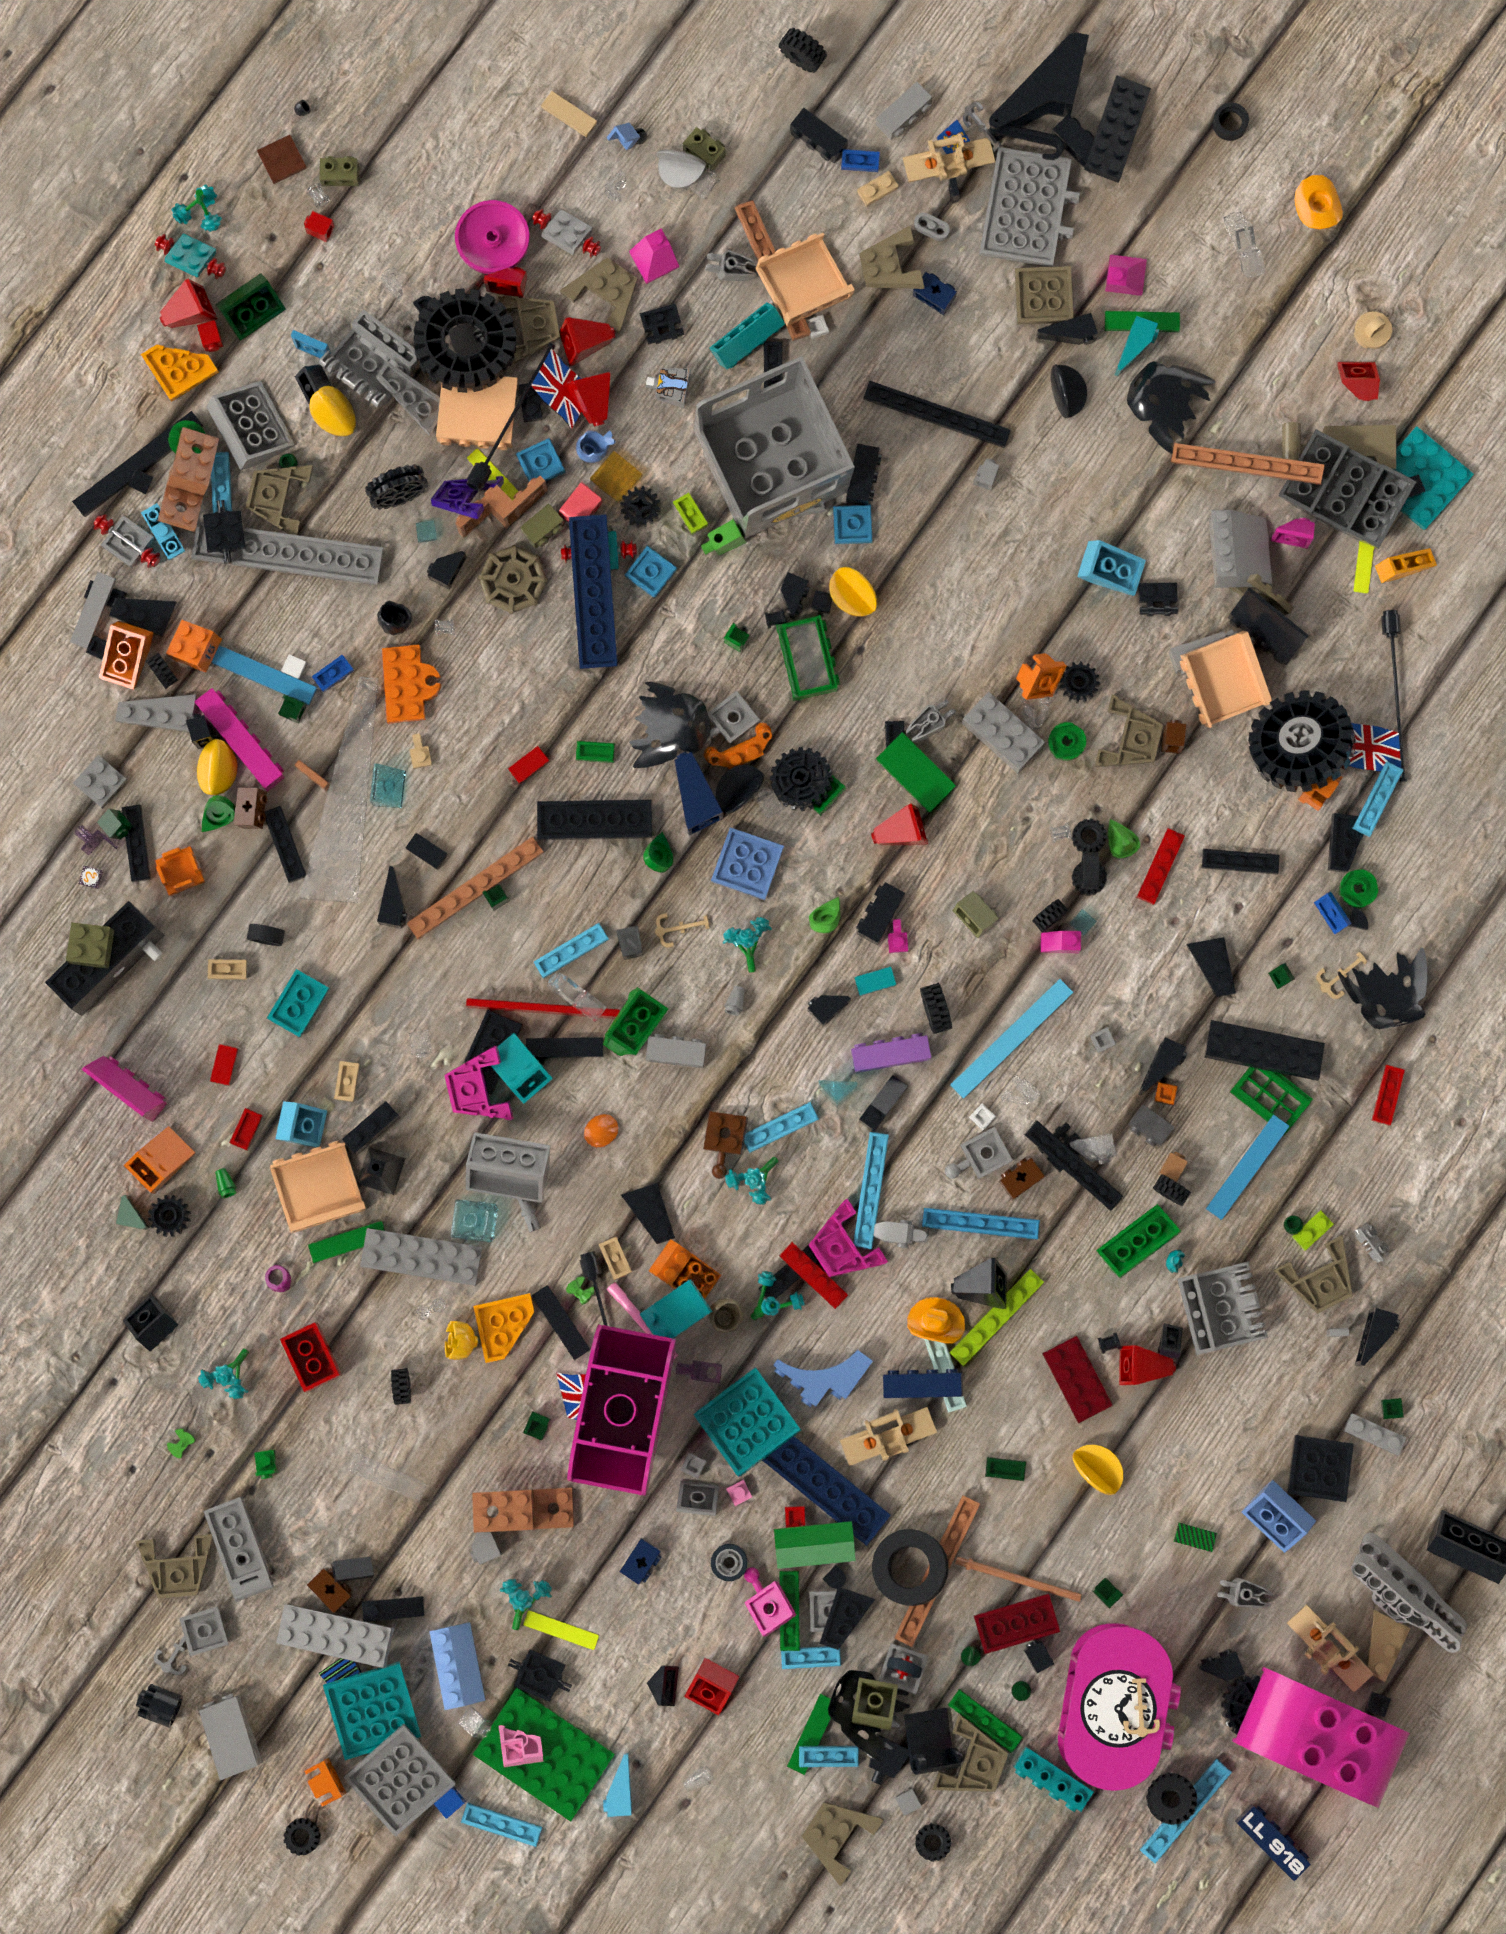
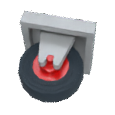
[879,1643,928,1695]

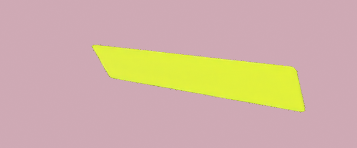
[467,448,519,501]
[1353,541,1374,593]
[523,1610,599,1650]

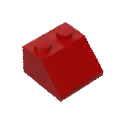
[684,1658,740,1716]

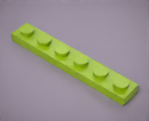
[949,1269,1044,1366]

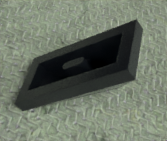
[647,1665,679,1706]

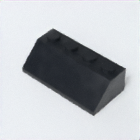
[1426,1510,1506,1584]

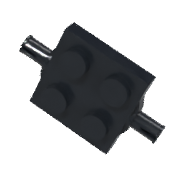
[203,500,246,564]
[508,1649,572,1702]

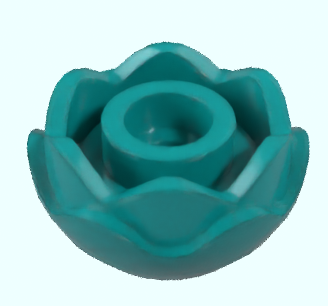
[1166,1250,1185,1273]

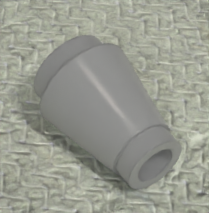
[724,986,745,1016]

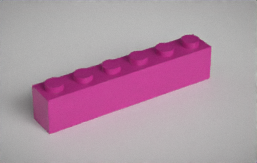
[194,688,285,792]

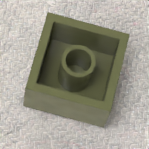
[66,922,114,969]
[852,1678,898,1730]

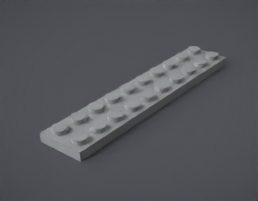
[191,521,384,585]

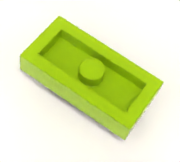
[673,492,708,535]
[1291,1210,1334,1251]

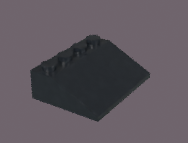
[1228,587,1309,665]

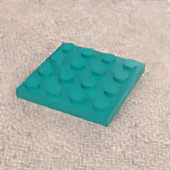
[1395,426,1474,531]
[693,1367,801,1477]
[323,1661,421,1760]

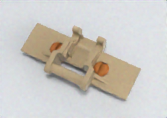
[902,133,995,183]
[840,1407,937,1466]
[1287,1604,1374,1692]

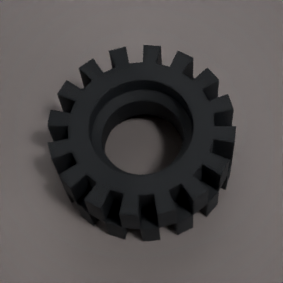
[146,652,178,689]
[1072,818,1107,854]
[1071,862,1107,896]
[1032,899,1068,933]
[1153,1175,1191,1206]
[391,1368,411,1405]
[283,1818,321,1856]
[915,1823,951,1862]

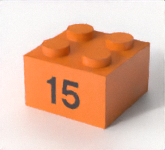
[166,620,222,673]

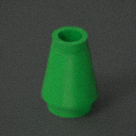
[215,1168,237,1199]

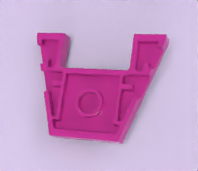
[444,1046,514,1120]
[808,1199,888,1277]

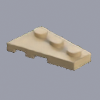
[1367,1610,1411,1682]

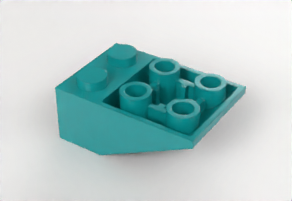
[491,1033,553,1104]

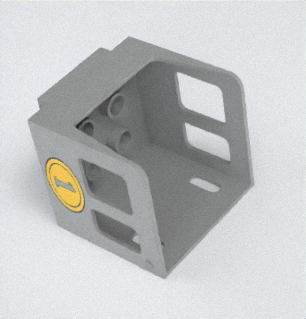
[694,356,854,539]

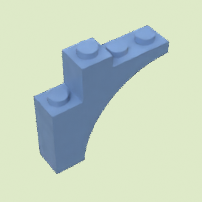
[773,1350,873,1407]

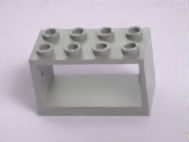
[466,1132,551,1203]

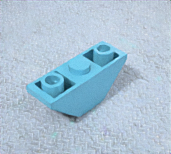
[141,503,185,561]

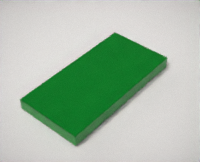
[875,732,956,813]

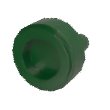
[961,1646,980,1666]

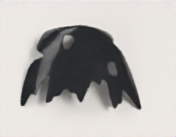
[1127,361,1215,454]
[629,682,711,768]
[1338,948,1428,1030]
[828,1670,919,1763]

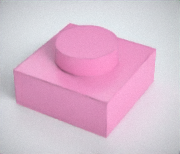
[726,1480,752,1506]

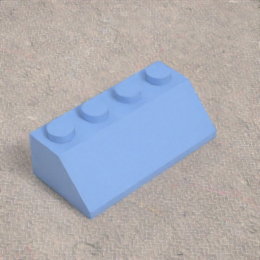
[429,1622,485,1710]

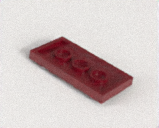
[1042,1336,1113,1423]
[973,1593,1060,1654]

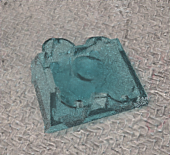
[451,1199,499,1242]

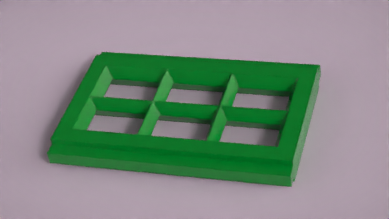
[1230,1067,1313,1135]

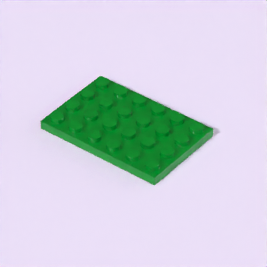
[473,1688,615,1822]

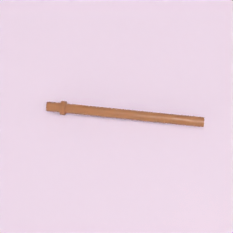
[955,1556,1082,1602]

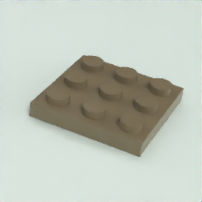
[1015,266,1074,325]

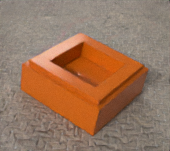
[1154,1082,1177,1105]

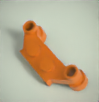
[703,722,772,769]

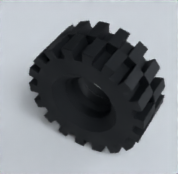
[778,28,827,73]
[920,983,953,1034]
[1146,1773,1197,1825]

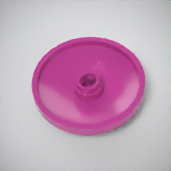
[455,200,530,274]

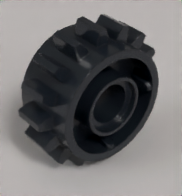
[1059,661,1100,704]
[148,1195,191,1237]

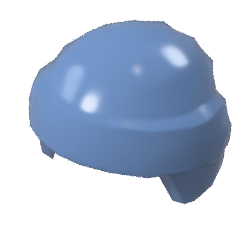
[576,430,616,463]

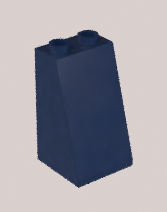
[674,752,723,836]

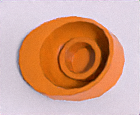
[584,1114,619,1148]

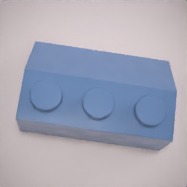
[1242,1480,1316,1553]

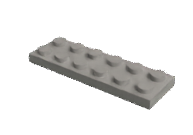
[360,1228,482,1286]
[276,1604,394,1668]

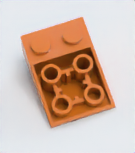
[123,1126,195,1194]
[648,1239,721,1299]

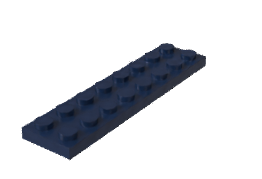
[569,514,618,669]
[762,1436,891,1546]

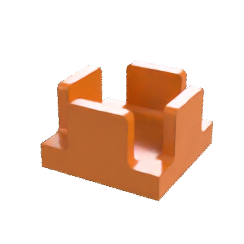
[1016,653,1067,700]
[1298,776,1343,811]
[155,846,205,896]
[304,1758,347,1807]

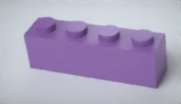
[851,1033,931,1073]

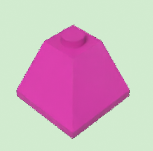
[629,228,679,284]
[1105,255,1147,296]
[1271,518,1315,549]

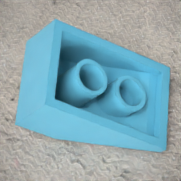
[1077,540,1146,596]

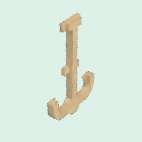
[655,913,710,948]
[1316,952,1367,999]
[1123,1678,1160,1737]

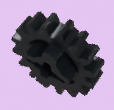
[620,486,661,528]

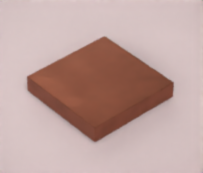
[257,135,307,184]

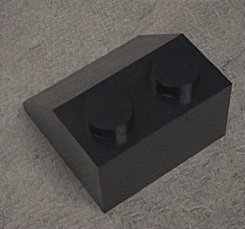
[123,1294,178,1352]

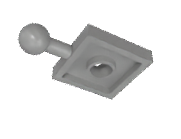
[701,691,760,748]
[945,1127,1013,1179]

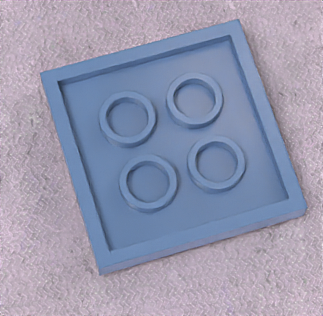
[711,827,784,900]

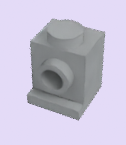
[973,459,999,491]

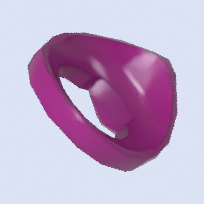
[265,1265,291,1293]

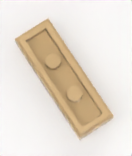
[541,91,597,138]

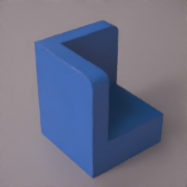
[434,1786,466,1819]

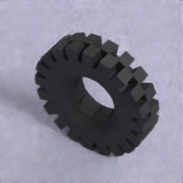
[414,288,516,393]

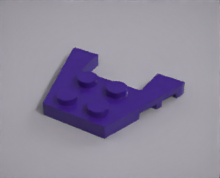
[431,476,504,519]

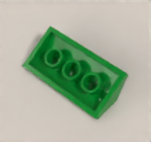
[1096,1204,1181,1279]
[774,1521,856,1569]

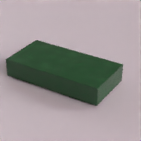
[985,1457,1026,1481]

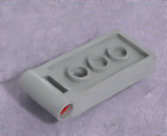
[203,1497,274,1602]

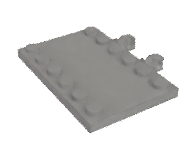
[979,147,1080,267]

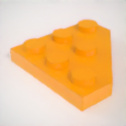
[141,344,219,402]
[473,1293,535,1363]

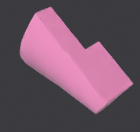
[499,1725,543,1767]

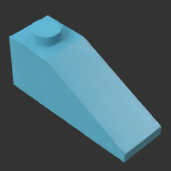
[603,1753,632,1817]

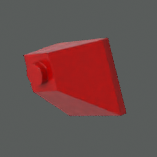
[483,267,527,298]
[1337,362,1380,401]

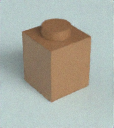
[1158,1152,1187,1182]

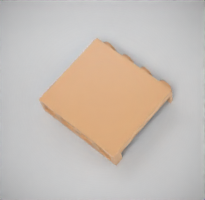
[755,233,855,326]
[436,377,519,450]
[1180,631,1272,728]
[270,1141,366,1234]

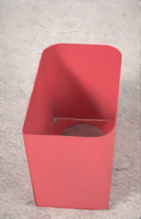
[558,482,602,523]

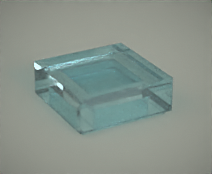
[416,521,437,543]
[1069,909,1097,936]

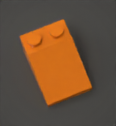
[99,621,154,690]

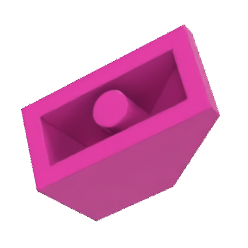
[1040,931,1081,954]

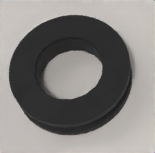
[872,1529,949,1606]

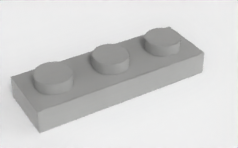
[1344,1413,1406,1456]

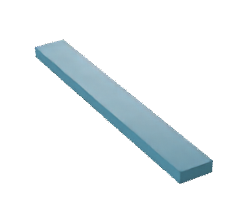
[950,979,1073,1099]

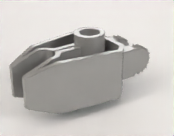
[705,250,758,281]
[906,699,956,743]
[873,1220,929,1249]
[1217,1578,1273,1608]

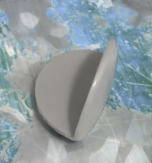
[656,149,706,188]

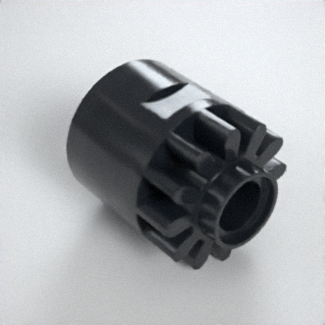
[136,1684,183,1728]

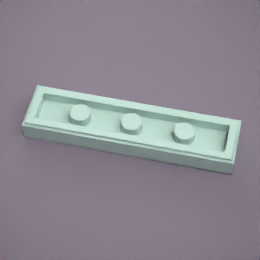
[924,1339,967,1413]

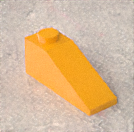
[1375,548,1437,583]

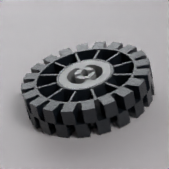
[1248,690,1356,792]

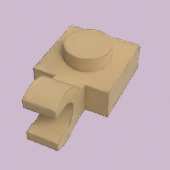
[409,733,432,769]

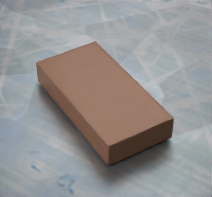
[295,760,330,792]

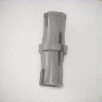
[518,1199,541,1233]

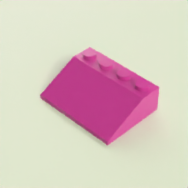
[81,1056,167,1122]

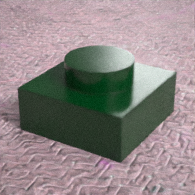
[1268,963,1295,989]
[1381,1398,1404,1419]

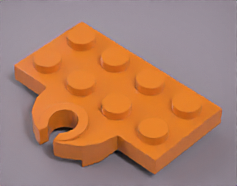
[382,645,441,724]

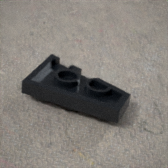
[109,598,177,637]
[1328,813,1364,873]
[1186,937,1236,998]
[621,1183,675,1244]
[819,1586,876,1650]

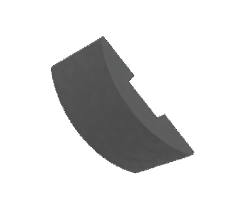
[1278,429,1416,549]

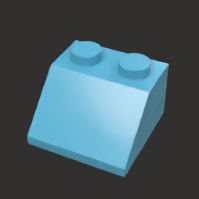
[275,1101,327,1148]

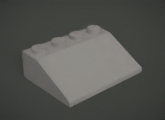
[206,381,295,470]
[1209,510,1272,588]

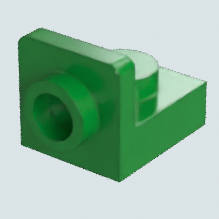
[254,1450,278,1479]

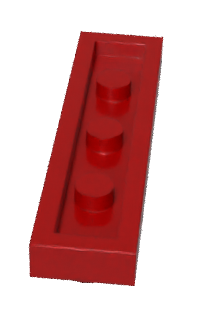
[1136,828,1185,905]
[778,1241,848,1309]

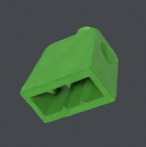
[701,519,747,555]

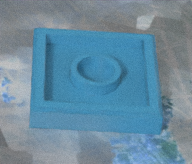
[291,330,331,358]
[516,438,566,482]
[833,505,872,545]
[625,546,677,598]

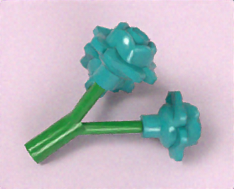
[171,184,222,232]
[723,917,772,973]
[725,1157,778,1205]
[198,1348,249,1399]
[499,1579,552,1630]

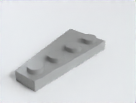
[376,361,440,435]
[115,694,197,732]

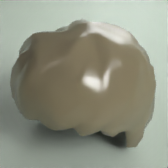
[709,1298,744,1333]

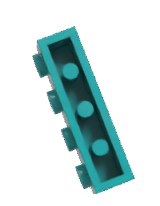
[709,302,785,370]
[1013,1746,1094,1812]

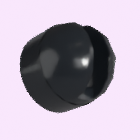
[294,100,311,116]
[635,128,647,144]

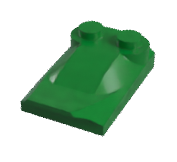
[603,987,668,1056]

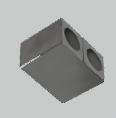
[616,926,643,960]

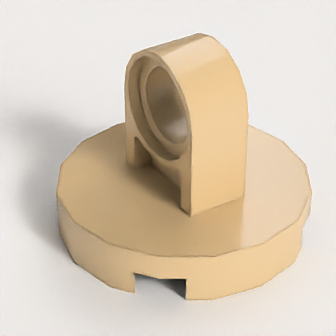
[1354,311,1392,349]

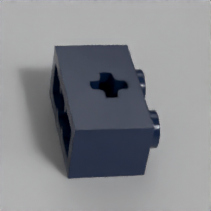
[913,272,957,316]
[619,1538,662,1585]

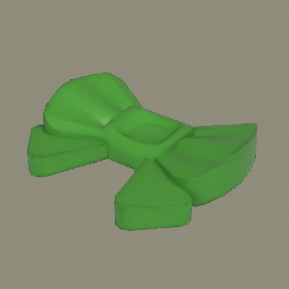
[566,1277,595,1305]
[167,1429,196,1459]

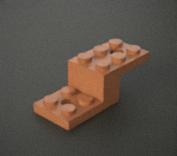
[158,427,219,532]
[455,476,548,538]
[472,1488,574,1533]

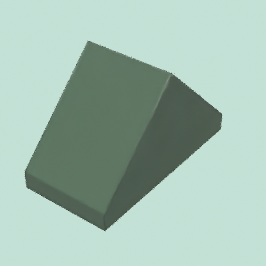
[116,1195,149,1230]

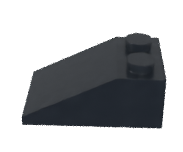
[1138,1037,1187,1095]
[1354,1308,1400,1367]

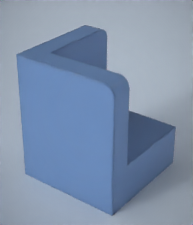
[607,122,640,150]

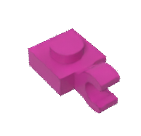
[888,919,908,953]

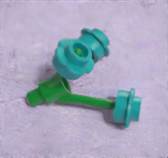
[750,1271,805,1321]

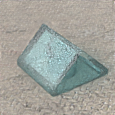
[370,763,406,808]
[818,1080,858,1108]

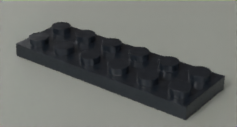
[1084,75,1151,183]
[537,800,652,840]
[1204,1020,1325,1081]

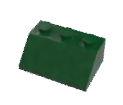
[215,273,286,341]

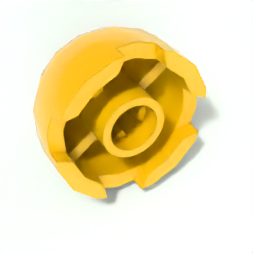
[445,1321,478,1360]

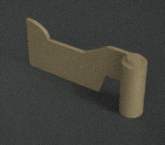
[1282,422,1396,470]

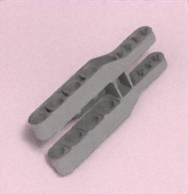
[1351,1533,1467,1653]

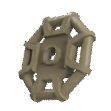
[477,545,548,614]

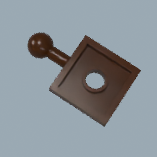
[703,1111,748,1179]

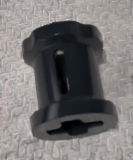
[764,609,786,629]
[1097,1332,1121,1354]

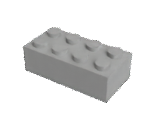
[962,691,1045,774]

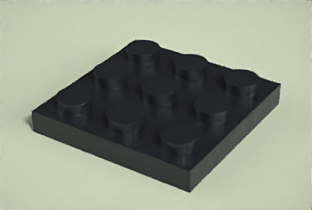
[1287,1435,1354,1502]

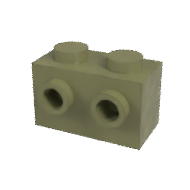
[682,127,726,172]
[319,156,359,186]
[520,504,565,548]
[953,891,999,938]

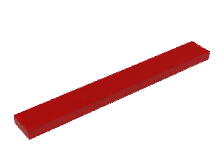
[466,998,620,1019]

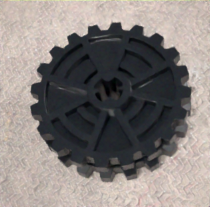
[365,464,428,510]
[770,747,834,811]
[1221,1674,1261,1735]

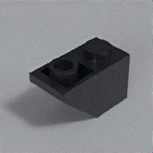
[780,572,810,619]
[1197,1649,1245,1681]

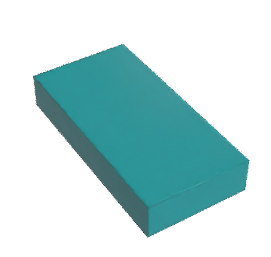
[854,967,896,996]

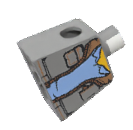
[646,368,691,409]

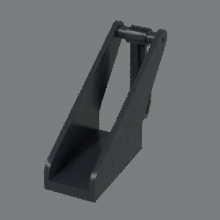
[988,32,1089,160]

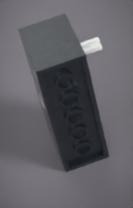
[45,901,165,1016]

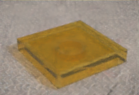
[590,451,643,504]

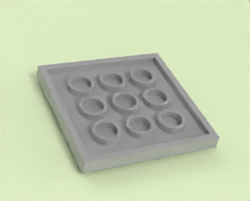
[343,1724,456,1837]

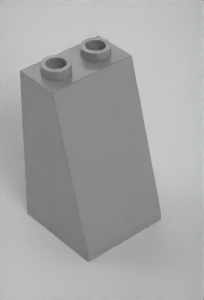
[199,1693,263,1780]

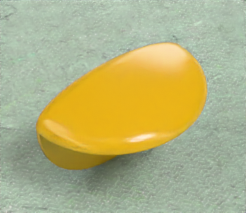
[309,386,356,436]
[829,567,877,617]
[197,739,237,795]
[1072,1445,1123,1495]

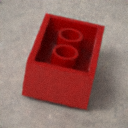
[280,1322,342,1393]

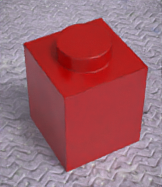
[304,211,335,242]
[197,320,224,352]

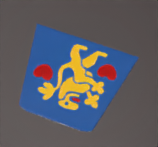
[937,120,970,154]

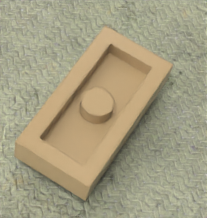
[857,171,899,207]
[208,959,248,980]
[334,1061,360,1102]
[599,1237,632,1280]

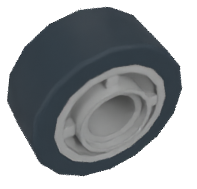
[711,1544,748,1581]

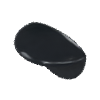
[1050,364,1087,418]
[716,765,764,814]

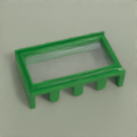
[776,615,840,701]

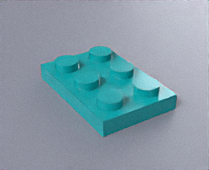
[267,969,330,1038]

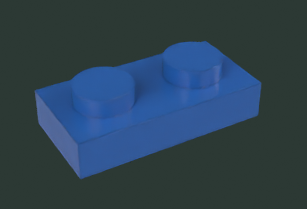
[841,149,880,172]
[312,655,354,693]
[1314,891,1352,935]

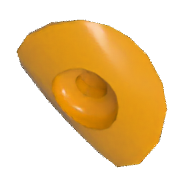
[1294,175,1343,230]
[907,1297,965,1344]

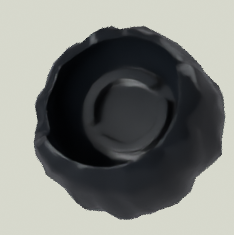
[377,600,413,635]

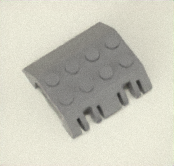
[319,310,419,408]
[1177,1262,1268,1355]

